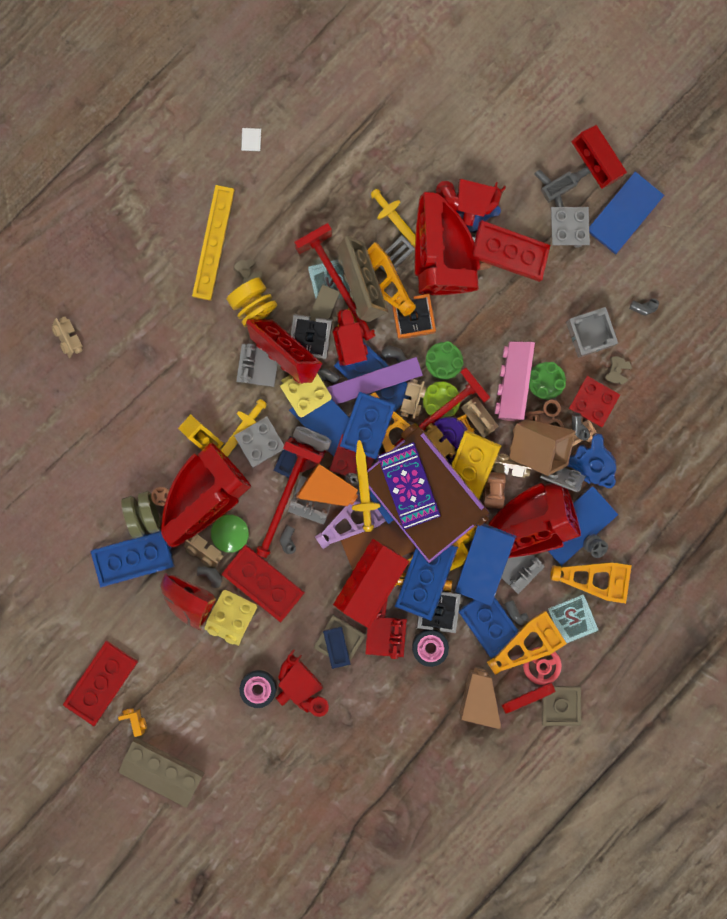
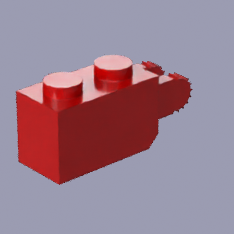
[332,309,368,365]

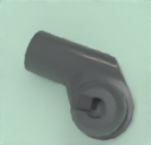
[382,345,407,363]

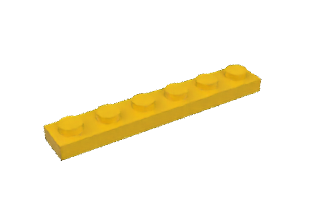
[192,185,235,301]

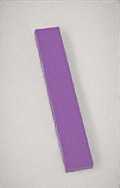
[326,357,423,404]

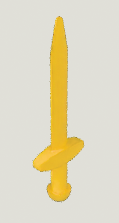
[371,189,415,248]
[221,399,267,457]
[352,440,381,532]

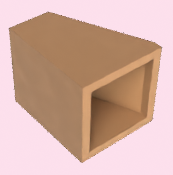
[509,419,576,476]
[459,667,501,729]

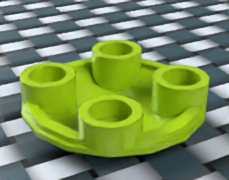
[423,381,460,419]

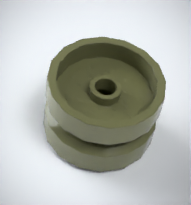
[121,491,161,539]

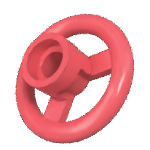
[523,647,562,685]

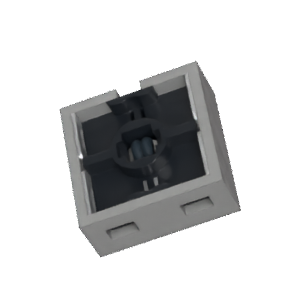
[291,314,333,359]
[417,591,461,633]

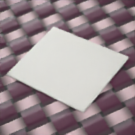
[241,128,261,151]

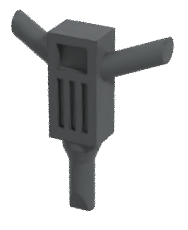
[534,167,591,207]

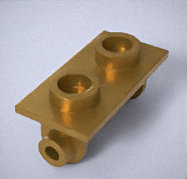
[422,423,456,460]

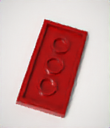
[471,220,551,282]
[221,544,305,623]
[63,640,138,726]

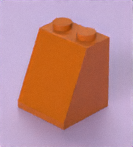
[295,464,358,506]

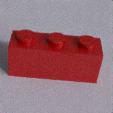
[571,125,627,189]

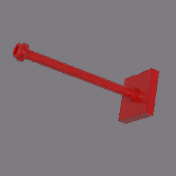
[294,223,376,341]
[381,368,490,454]
[256,437,326,558]

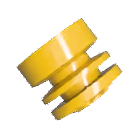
[226,277,278,327]

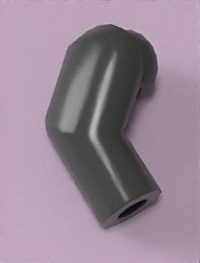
[629,298,659,316]
[318,369,340,384]
[572,413,590,441]
[345,473,360,495]
[279,525,296,554]
[197,567,222,588]
[505,600,530,625]

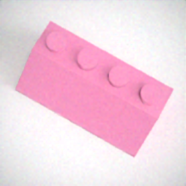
[494,342,535,422]

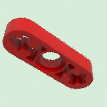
[501,682,556,714]

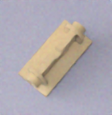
[52,317,83,358]
[400,379,426,419]
[461,397,499,438]
[492,454,531,478]
[184,534,224,568]

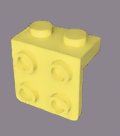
[280,373,331,417]
[205,590,257,646]

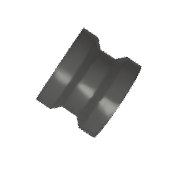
[583,534,608,558]

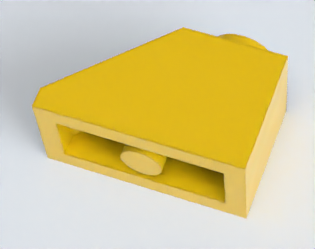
[178,414,224,450]

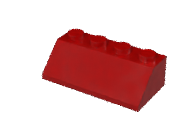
[246,319,323,384]
[333,538,409,628]

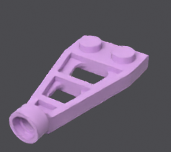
[315,489,386,549]

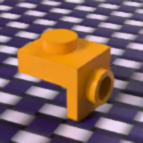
[118,708,147,737]

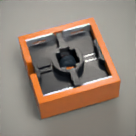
[392,294,436,340]

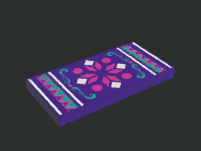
[378,442,441,530]

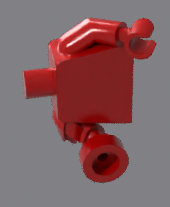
[436,179,506,226]
[275,649,329,717]

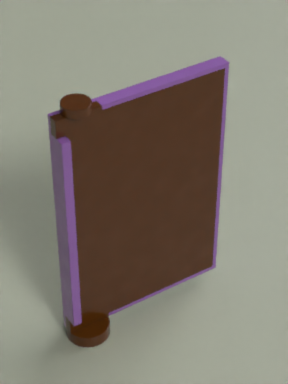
[367,423,490,563]

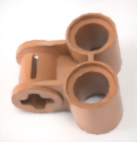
[525,400,564,428]
[483,472,506,509]

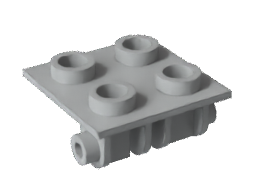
[551,207,590,248]
[236,344,278,387]
[234,417,284,468]
[540,468,586,492]
[288,476,331,525]
[502,554,545,594]

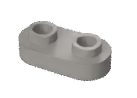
[293,426,332,452]

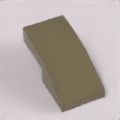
[310,284,340,320]

